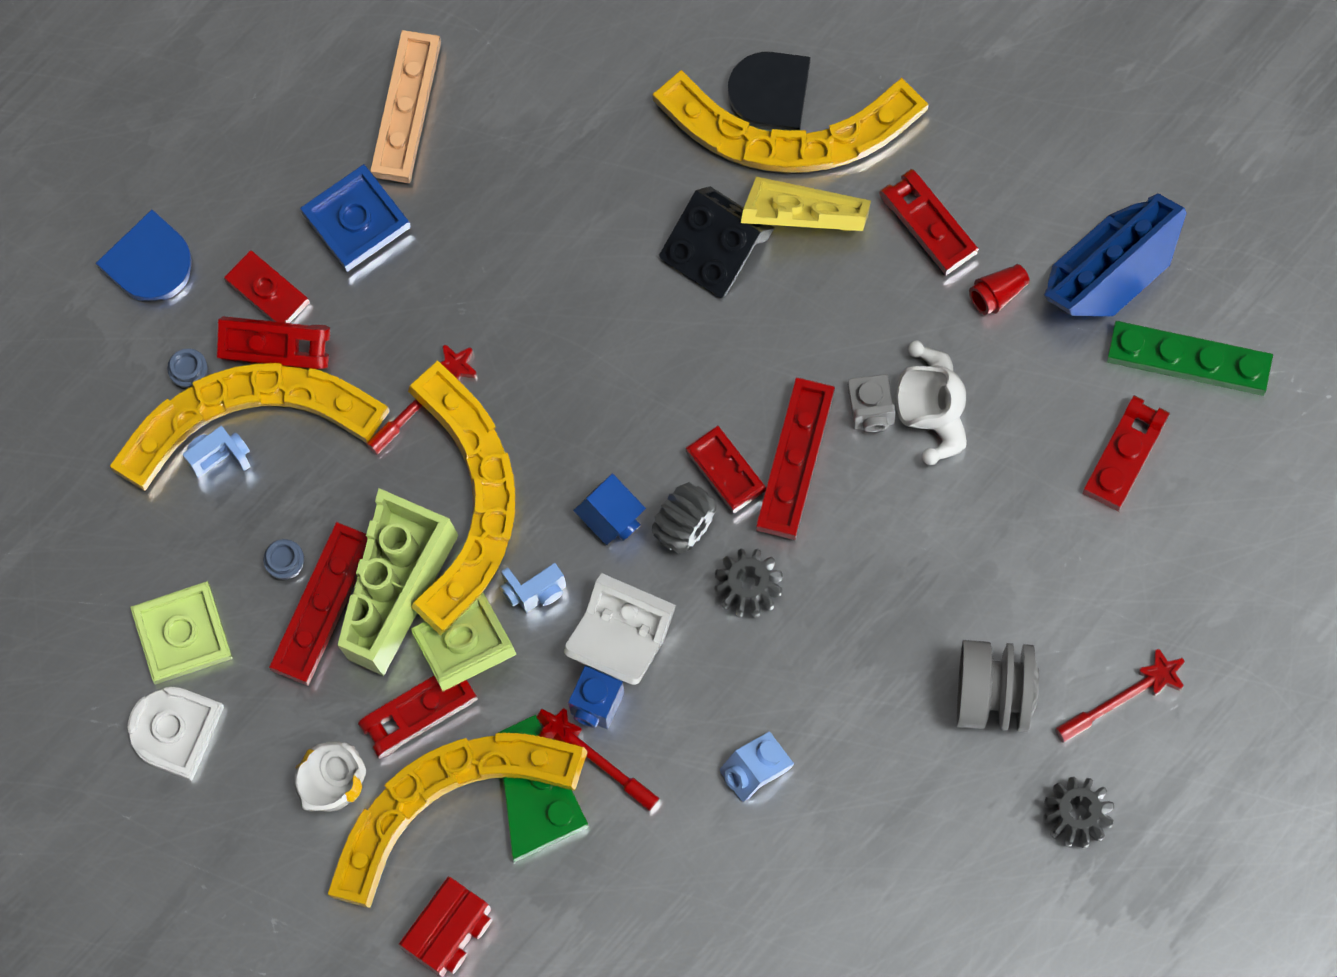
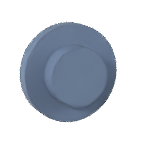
[167,349,208,388]
[263,539,304,580]

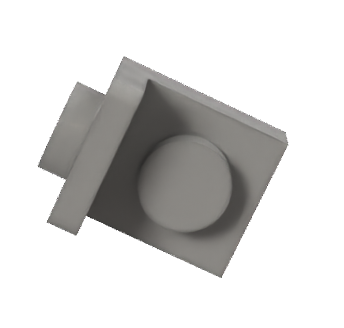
[847,374,896,432]

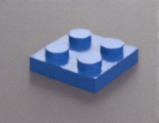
[300,164,411,272]

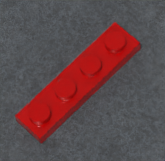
[756,377,835,540]
[269,522,368,686]

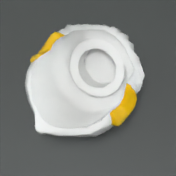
[293,741,366,812]

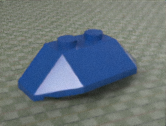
[1044,193,1187,317]

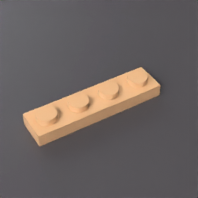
[370,30,441,183]

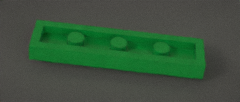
[1107,321,1273,396]

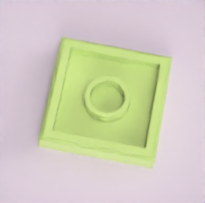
[130,581,233,685]
[411,593,517,691]

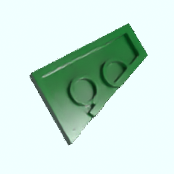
[498,715,589,863]

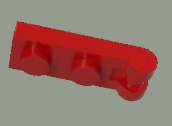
[879,169,978,275]
[217,316,330,369]
[1082,395,1170,512]
[358,676,478,759]

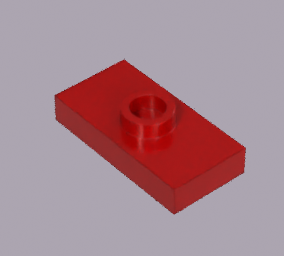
[224,250,310,323]
[686,426,766,514]

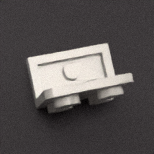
[564,573,676,685]

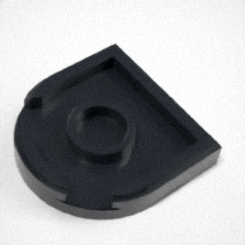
[728,52,811,131]

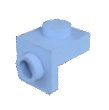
[183,425,250,478]
[500,563,566,613]
[720,731,794,802]

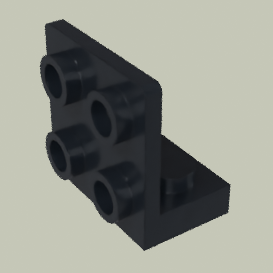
[659,186,775,298]

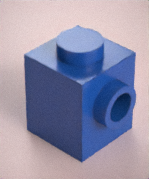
[573,473,646,545]
[568,666,625,730]

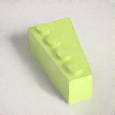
[338,488,459,676]

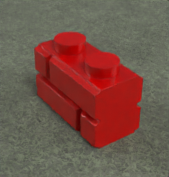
[398,876,492,977]

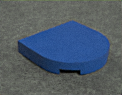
[96,210,192,301]

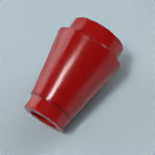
[969,264,1030,315]

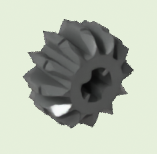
[652,482,717,554]
[714,548,783,618]
[1043,777,1114,848]

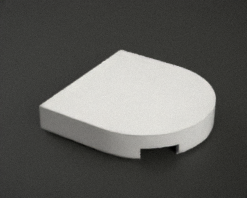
[127,687,224,782]

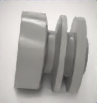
[957,640,1039,732]

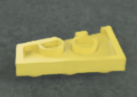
[741,177,871,231]

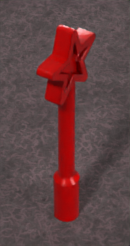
[366,345,477,455]
[1055,649,1185,743]
[536,708,660,811]

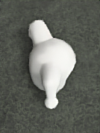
[896,340,967,465]

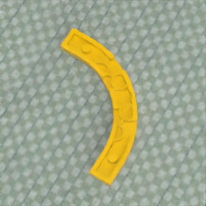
[653,70,928,173]
[408,360,515,636]
[110,363,390,491]
[328,733,587,908]

